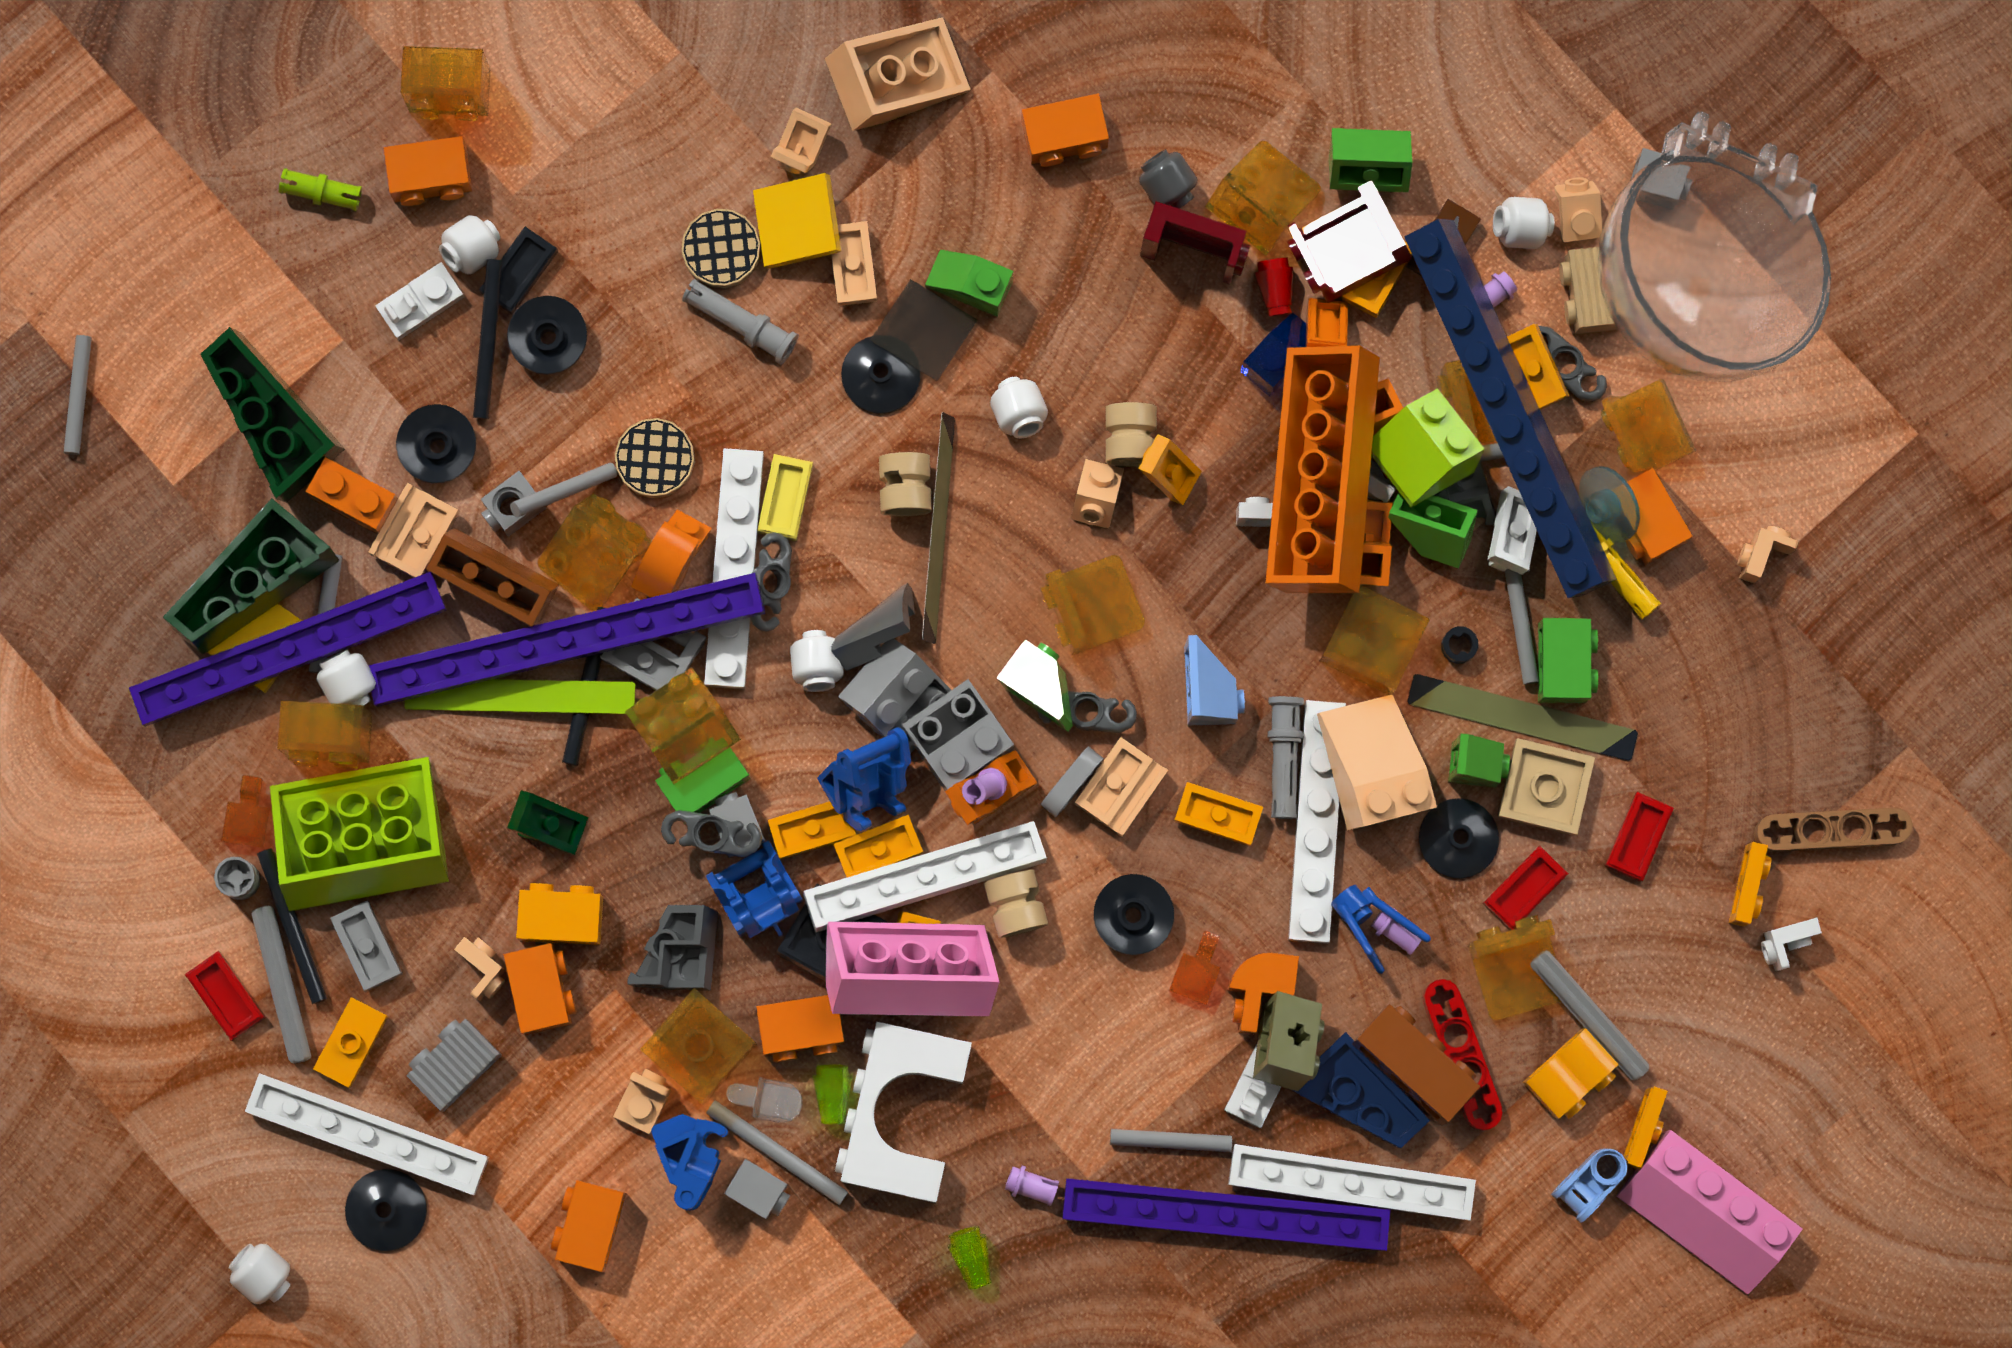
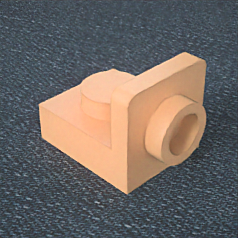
[613,1069,671,1135]

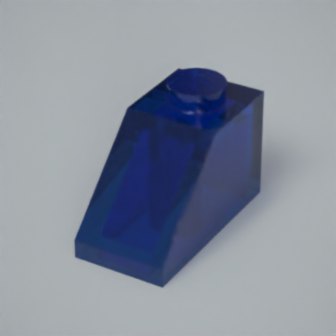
[1240,312,1306,397]

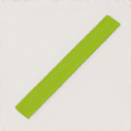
[404,679,635,714]

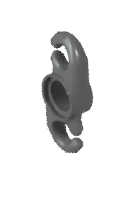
[1539,326,1607,402]
[750,532,792,632]
[1037,691,1137,733]
[661,810,762,857]

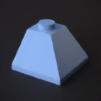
[1184,635,1245,726]

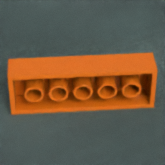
[1265,345,1380,593]

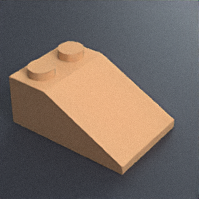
[825,17,971,131]
[1317,695,1437,830]

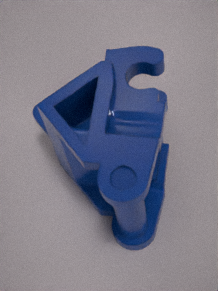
[817,727,911,831]
[705,840,803,938]
[651,1114,728,1211]

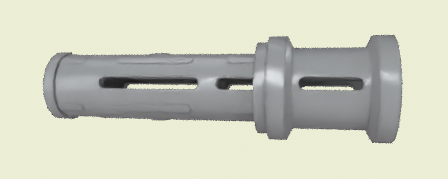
[682,279,799,365]
[1267,696,1304,819]

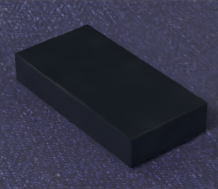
[479,226,558,315]

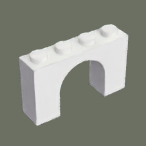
[835,1022,972,1203]

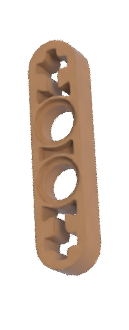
[1754,808,1913,852]

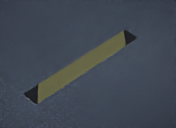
[922,412,955,644]
[1407,674,1638,761]

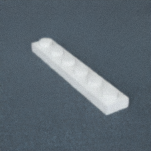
[704,448,764,689]
[1288,700,1346,944]
[804,821,1047,932]
[245,1073,489,1195]
[1228,1144,1476,1221]

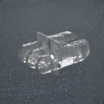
[726,1077,803,1123]

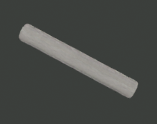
[252,906,311,1063]
[1530,950,1650,1080]

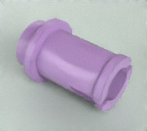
[1484,271,1518,308]
[962,768,1007,805]
[1371,908,1422,955]
[1005,1165,1059,1206]

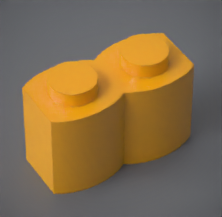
[1523,1028,1619,1119]

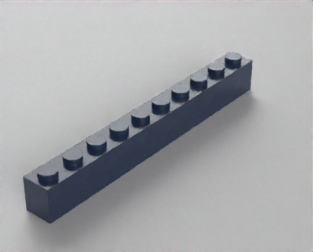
[1404,219,1617,598]

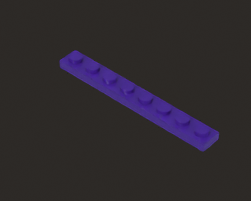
[129,572,447,727]
[1062,1178,1390,1251]

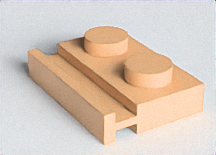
[368,483,460,578]
[1074,737,1168,837]

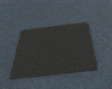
[870,279,977,381]

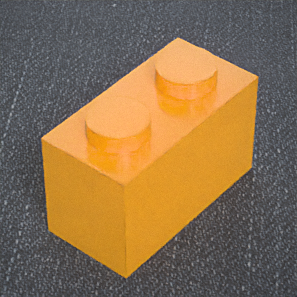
[516,883,603,945]

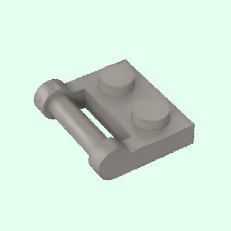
[601,598,707,699]

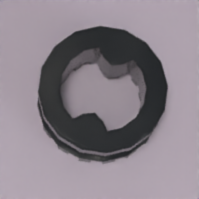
[1441,626,1478,664]

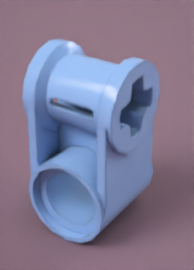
[1551,1148,1627,1223]

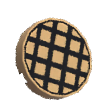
[682,209,761,289]
[615,418,695,499]

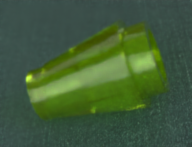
[812,1064,853,1124]
[947,1226,992,1290]

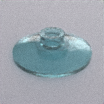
[1579,466,1640,542]

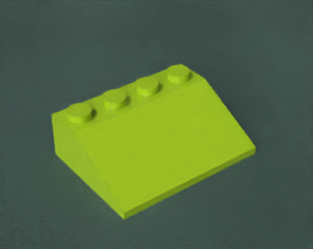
[270,757,449,911]

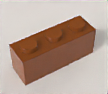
[426,528,559,626]
[1352,1004,1480,1126]

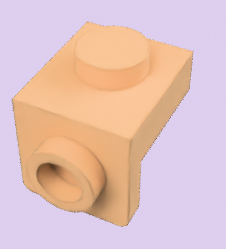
[771,108,832,174]
[1555,178,1603,242]
[1071,459,1124,528]
[1737,526,1798,584]
[454,937,506,1001]

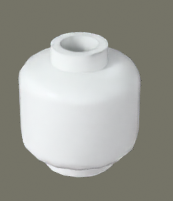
[1493,197,1555,249]
[439,215,500,274]
[990,377,1048,439]
[790,630,844,692]
[316,649,376,712]
[229,1244,290,1304]

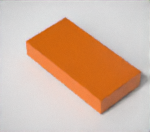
[1306,298,1348,347]

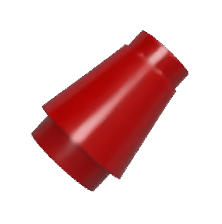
[1254,257,1293,316]

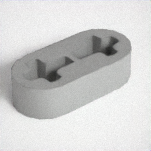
[1041,746,1104,817]

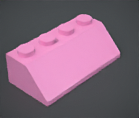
[826,922,999,1016]
[1616,1130,1803,1295]

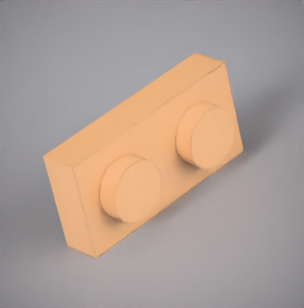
[831,221,877,306]

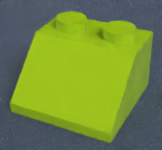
[1371,388,1485,507]

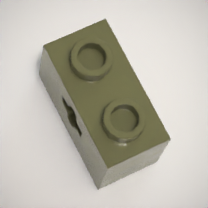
[1253,991,1325,1091]

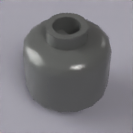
[1139,149,1198,208]

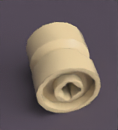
[1106,402,1157,467]
[879,452,932,516]
[984,870,1048,938]

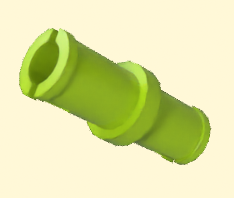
[279,168,362,211]

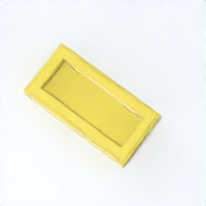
[757,454,813,541]

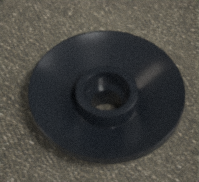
[507,296,587,375]
[841,335,921,414]
[396,404,476,484]
[1419,798,1499,879]
[1094,874,1174,955]
[345,1169,427,1251]

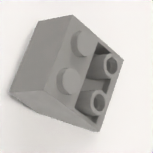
[838,638,951,754]
[902,679,1014,791]

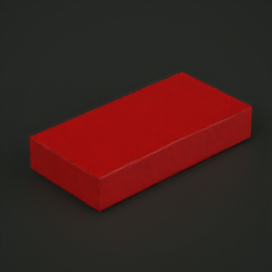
[1604,792,1674,882]
[1483,846,1569,931]
[185,951,266,1041]

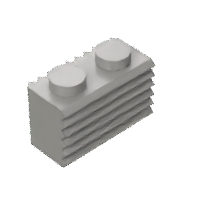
[407,1019,502,1112]

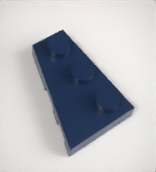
[1287,1032,1430,1149]

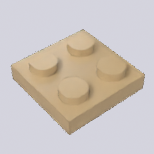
[1497,738,1595,836]

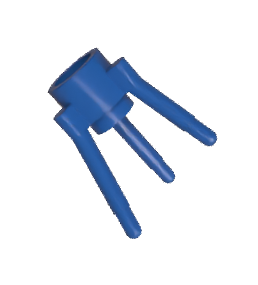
[1331,885,1431,974]

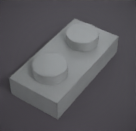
[330,901,403,992]

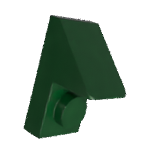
[507,790,589,855]

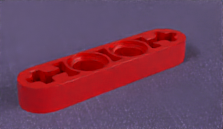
[1422,979,1503,1131]

